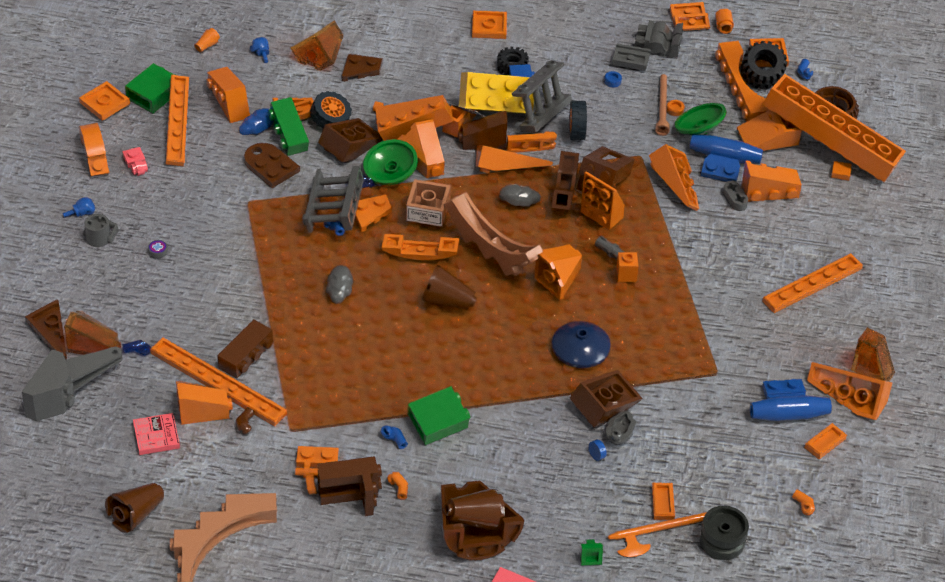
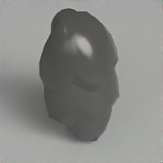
[499,184,541,206]
[326,265,353,304]
[606,411,636,445]

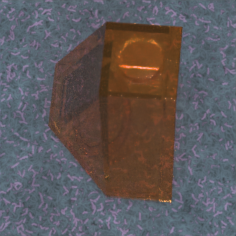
[290,20,343,71]
[64,311,121,355]
[851,327,895,382]

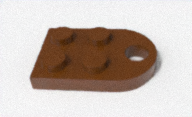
[244,143,300,188]

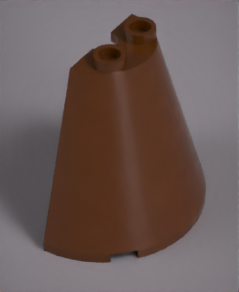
[441,480,525,560]

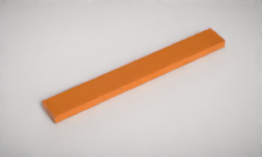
[150,337,287,427]

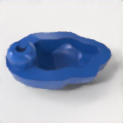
[239,108,274,135]

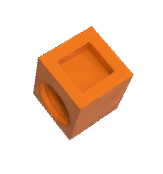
[616,252,638,282]

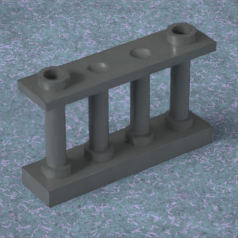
[512,60,572,133]
[303,166,364,233]

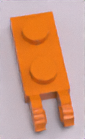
[506,131,557,153]

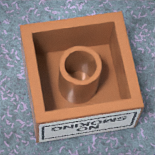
[406,179,451,227]

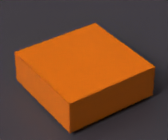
[831,161,852,181]

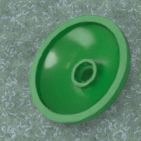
[675,103,727,135]
[363,139,418,185]

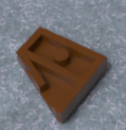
[342,54,383,82]

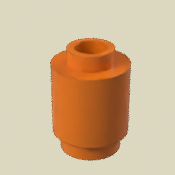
[715,9,734,34]

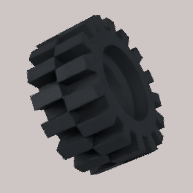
[497,47,529,75]

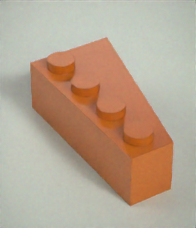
[375,95,453,141]

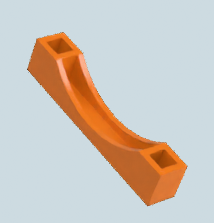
[715,40,769,121]

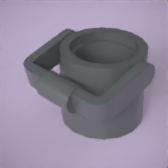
[83,214,119,247]

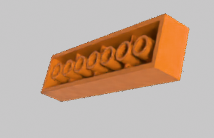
[763,74,906,182]

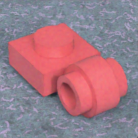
[122,147,148,176]

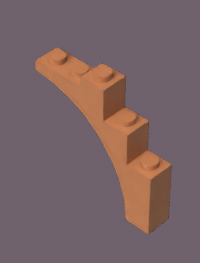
[444,192,543,276]
[170,493,277,582]

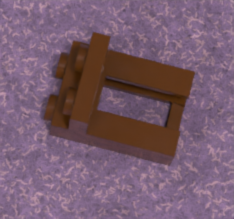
[576,146,635,191]
[317,456,382,516]

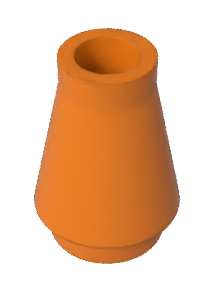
[194,28,220,52]

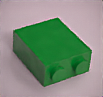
[125,63,175,114]
[407,386,471,445]

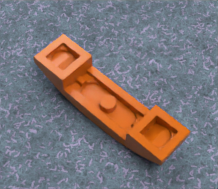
[382,234,460,260]

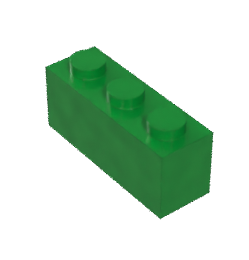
[268,97,309,156]

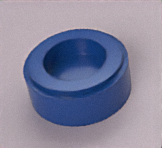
[604,71,622,88]
[588,439,607,461]

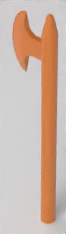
[608,512,707,557]

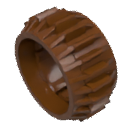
[815,86,859,119]

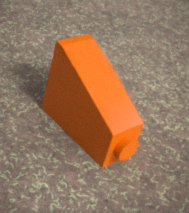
[397,119,445,178]
[534,244,582,300]
[176,381,233,425]

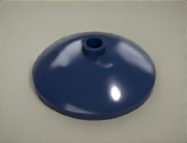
[552,321,611,368]

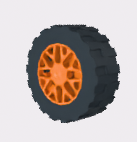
[310,91,352,129]
[569,101,587,140]

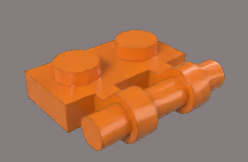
[295,446,339,478]

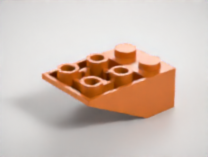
[737,110,802,151]
[580,171,625,230]

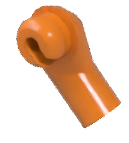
[387,472,408,500]
[792,489,815,515]

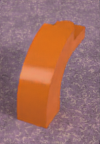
[78,123,109,177]

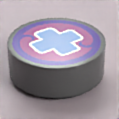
[148,240,168,258]

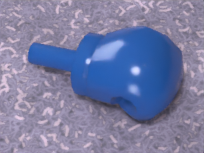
[250,37,269,63]
[63,197,95,218]

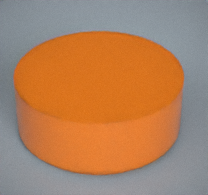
[666,100,685,116]
[306,473,317,495]

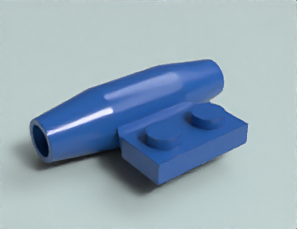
[690,135,763,182]
[750,379,832,421]

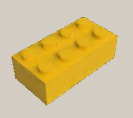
[459,72,534,114]

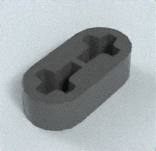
[723,181,748,211]

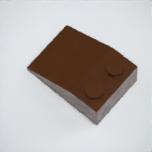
[318,118,383,162]
[570,370,642,427]

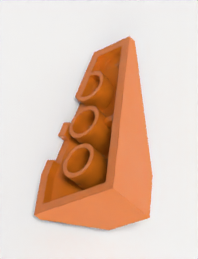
[649,144,699,211]
[475,145,553,173]
[807,362,892,420]

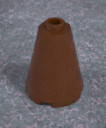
[422,265,478,310]
[105,483,164,533]
[443,489,505,531]

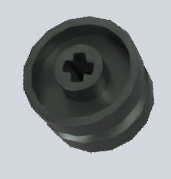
[700,506,749,560]

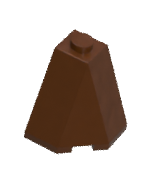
[459,111,507,150]

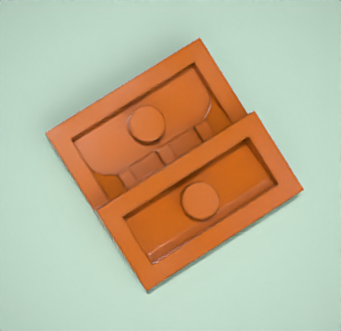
[669,2,710,31]

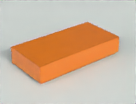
[804,423,847,460]
[652,483,675,520]

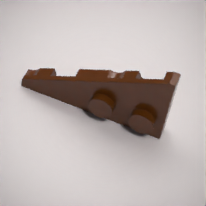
[25,299,67,360]

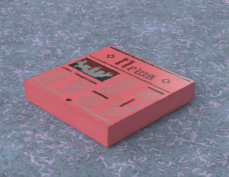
[133,413,180,455]

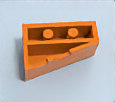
[206,67,250,123]
[741,160,802,202]

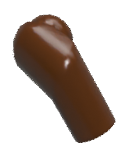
[236,408,254,434]

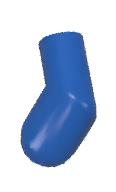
[797,59,813,80]
[324,221,345,236]
[380,425,408,449]

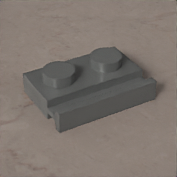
[612,43,651,71]

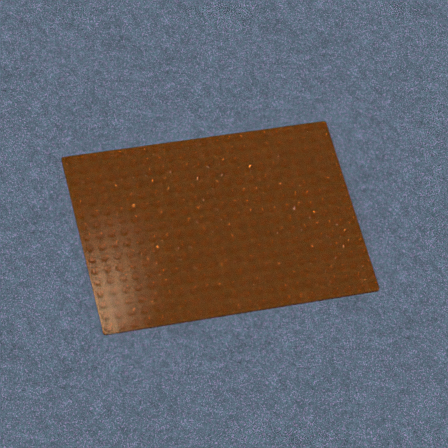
[248,156,718,432]

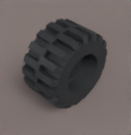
[741,41,787,89]

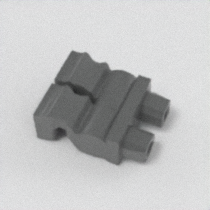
[635,20,683,58]

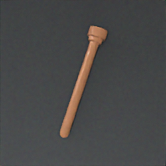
[655,74,670,136]

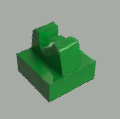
[580,539,603,566]

